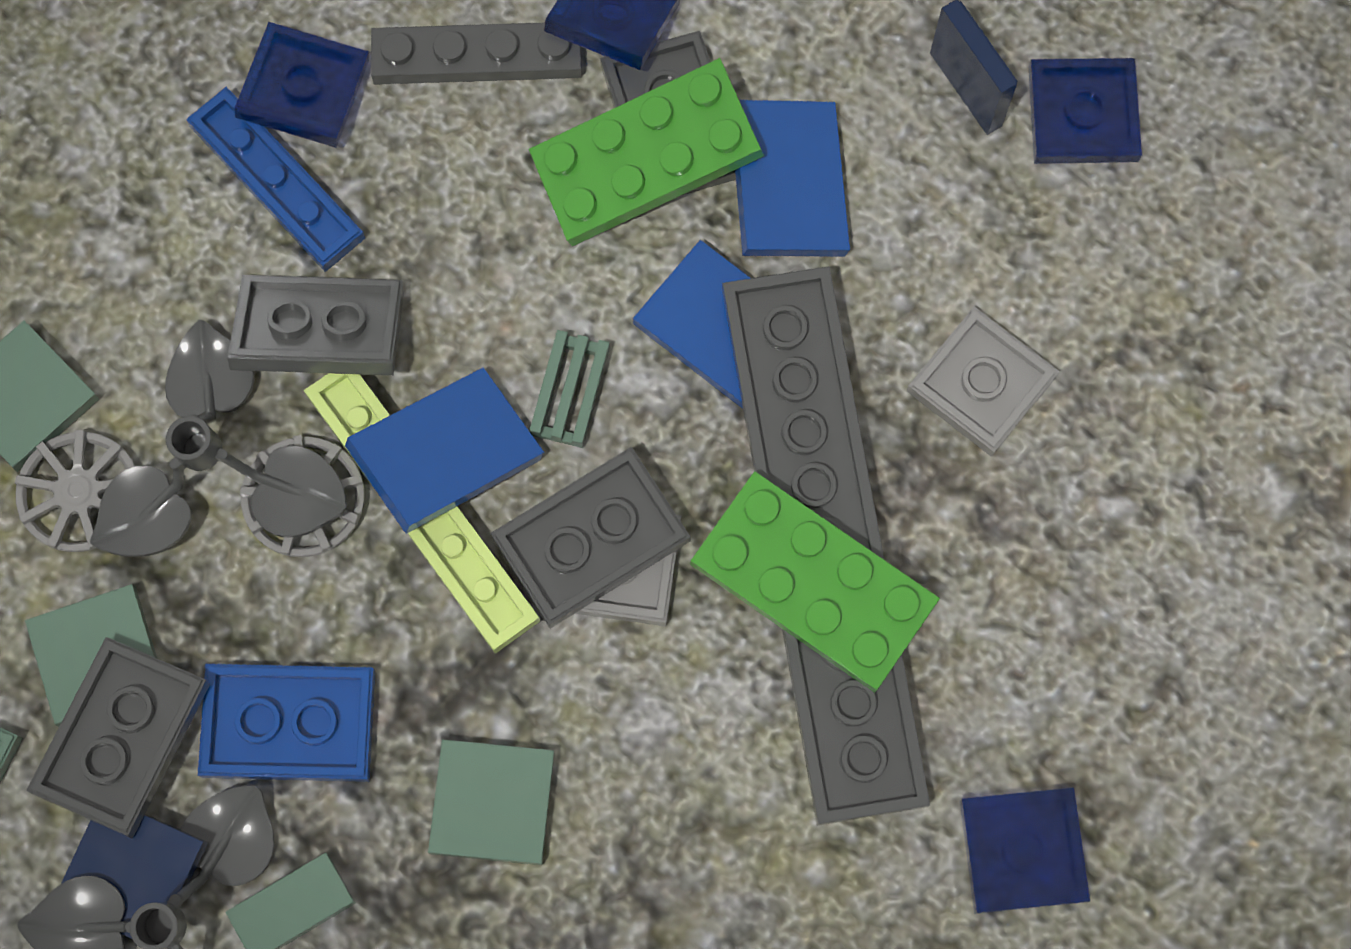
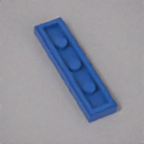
[186,86,366,272]

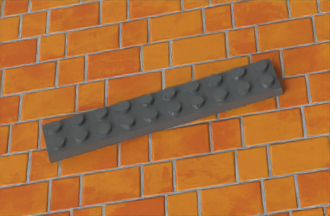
[722,266,930,826]

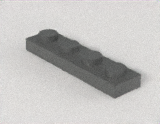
[371,21,582,85]

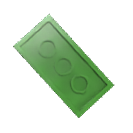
[529,58,764,247]
[690,471,940,693]

